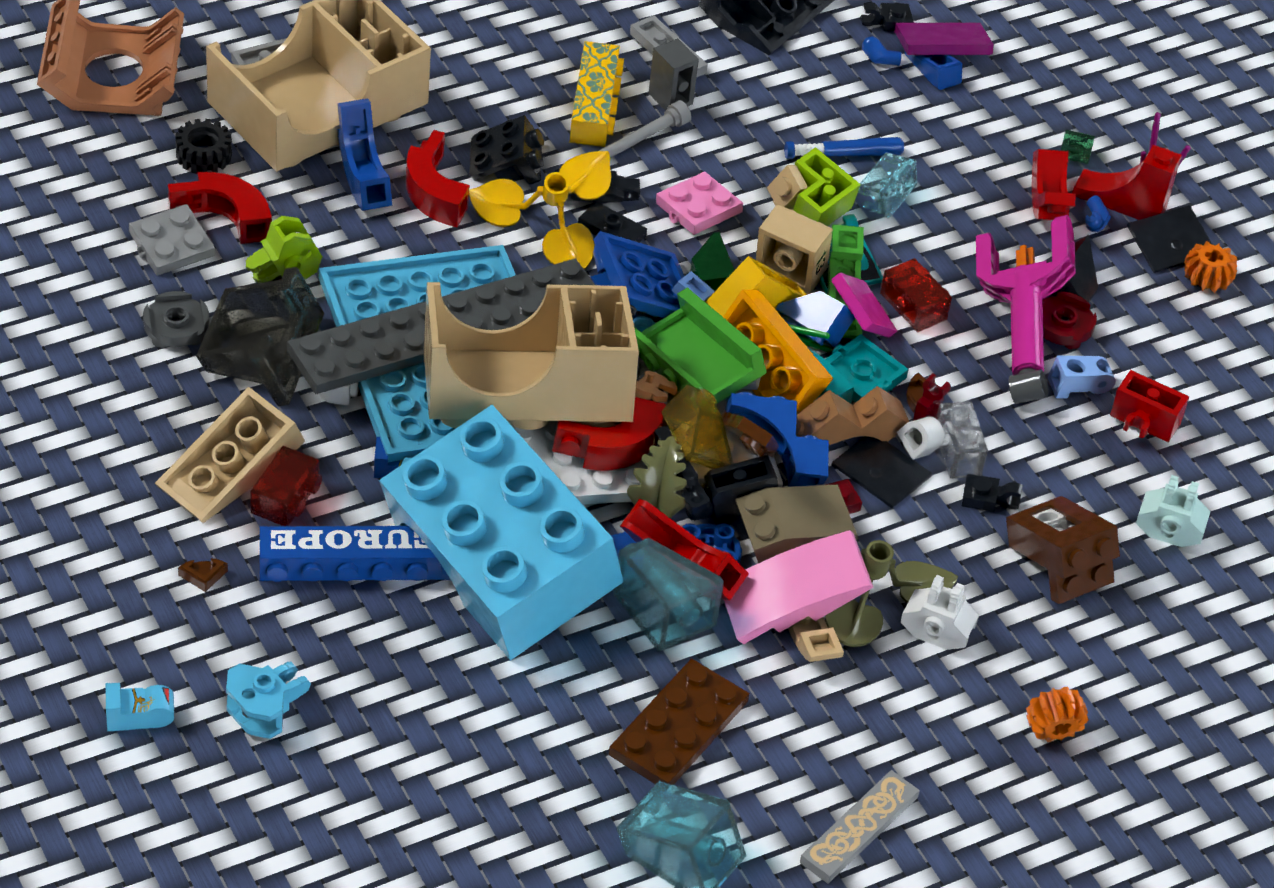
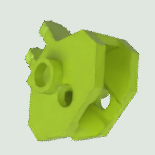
[245,216,323,285]

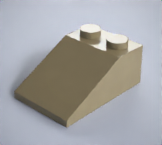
[735,485,859,563]

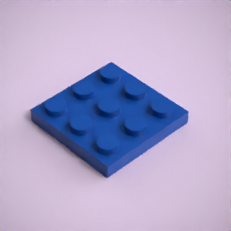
[593,231,684,318]

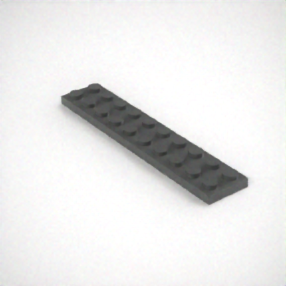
[287,258,595,395]

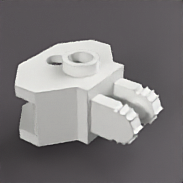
[901,575,979,650]

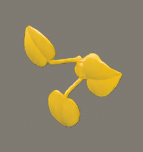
[469,151,611,270]

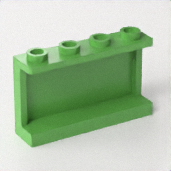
[634,287,767,413]

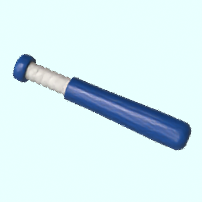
[784,137,904,159]

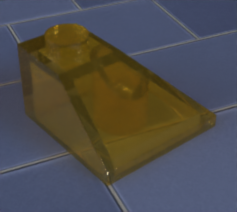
[661,385,734,469]

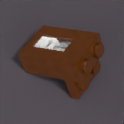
[1006,496,1120,604]

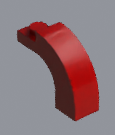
[406,130,470,228]
[1032,149,1076,220]
[168,172,272,244]
[552,397,666,471]

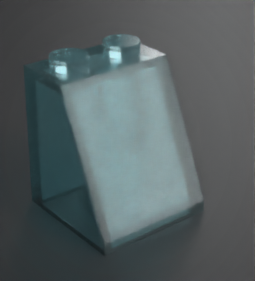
[614,538,724,652]
[616,781,747,888]

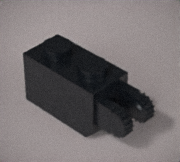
[681,455,778,523]

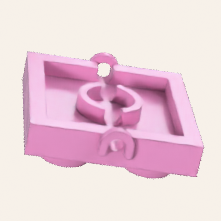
[656,171,743,235]

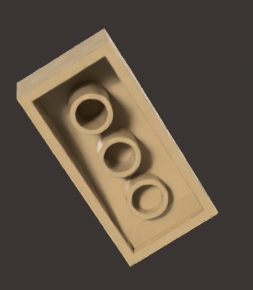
[155,387,305,523]

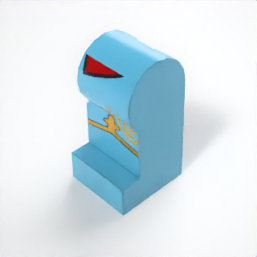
[105,683,174,732]

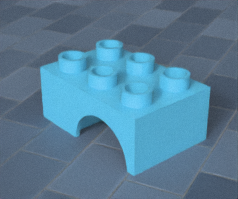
[379,405,624,661]

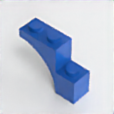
[725,392,829,487]

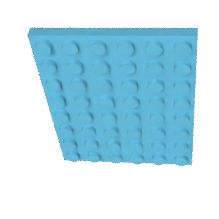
[318,245,516,462]

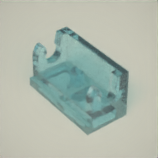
[858,152,917,218]

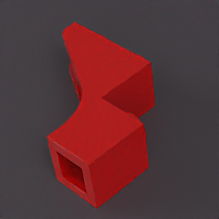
[620,499,749,601]

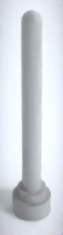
[599,100,691,158]

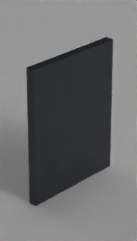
[1127,205,1213,273]
[831,436,932,508]

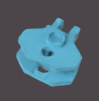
[226,661,311,739]

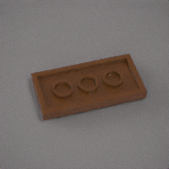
[609,658,750,792]

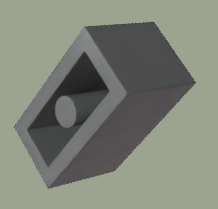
[648,38,699,111]

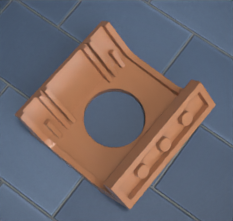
[37,0,184,116]

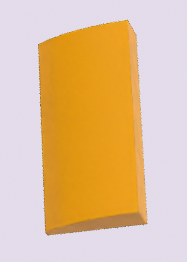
[723,289,833,414]

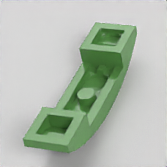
[827,224,864,339]

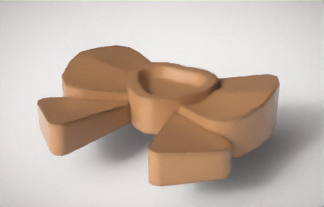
[635,371,678,402]

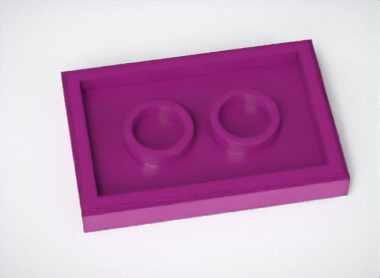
[895,23,994,55]

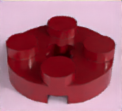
[1042,292,1097,349]

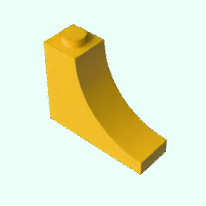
[705,256,807,317]

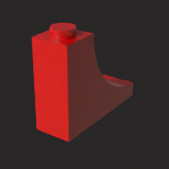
[1072,145,1182,220]

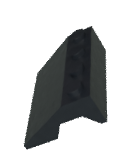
[698,0,835,55]

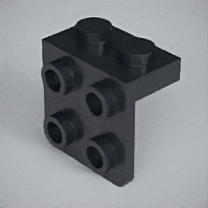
[469,115,544,185]

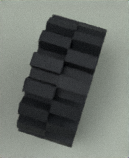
[175,118,232,174]

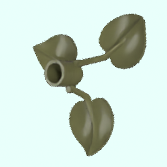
[825,540,958,647]

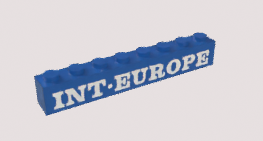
[260,526,451,582]

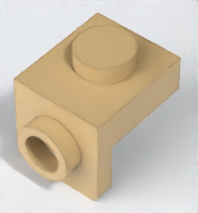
[767,165,808,210]

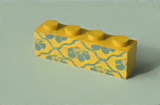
[569,41,624,147]

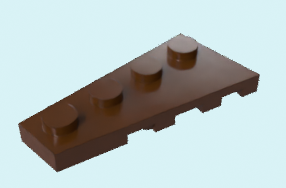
[717,411,779,458]

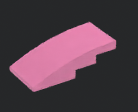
[724,530,874,644]

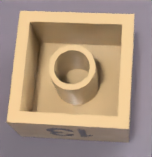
[756,204,833,294]

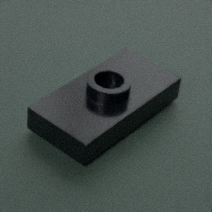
[578,201,647,243]

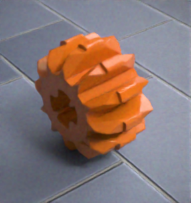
[1184,241,1237,293]
[1026,687,1089,742]

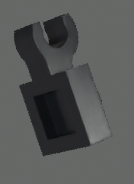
[860,2,914,31]
[961,473,1023,512]

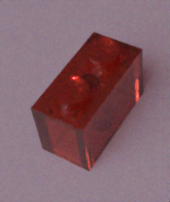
[880,258,952,333]
[250,446,322,526]

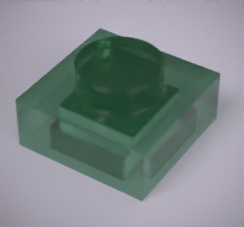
[1061,130,1095,164]

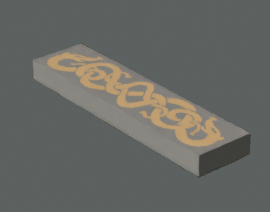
[800,770,920,884]

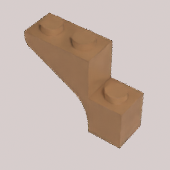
[796,386,909,445]

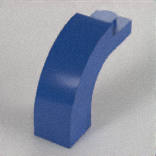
[337,98,393,211]

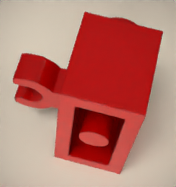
[1110,370,1190,443]

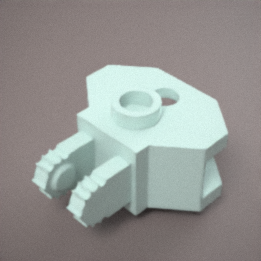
[1136,475,1211,547]

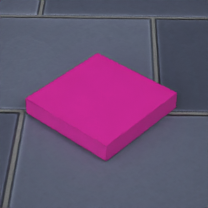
[832,272,897,337]

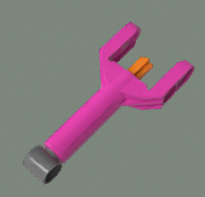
[976,215,1076,404]

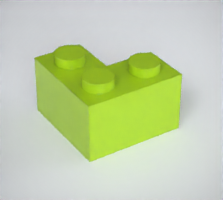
[793,147,861,226]

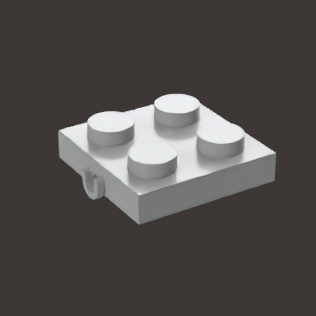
[129,204,215,276]

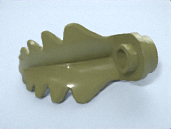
[627,436,687,554]

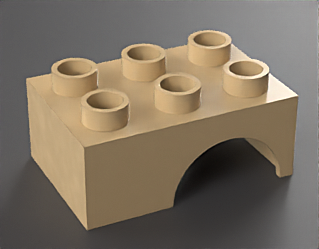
[206,0,431,172]
[424,282,639,430]

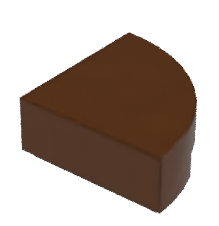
[906,372,926,413]
[178,558,228,592]

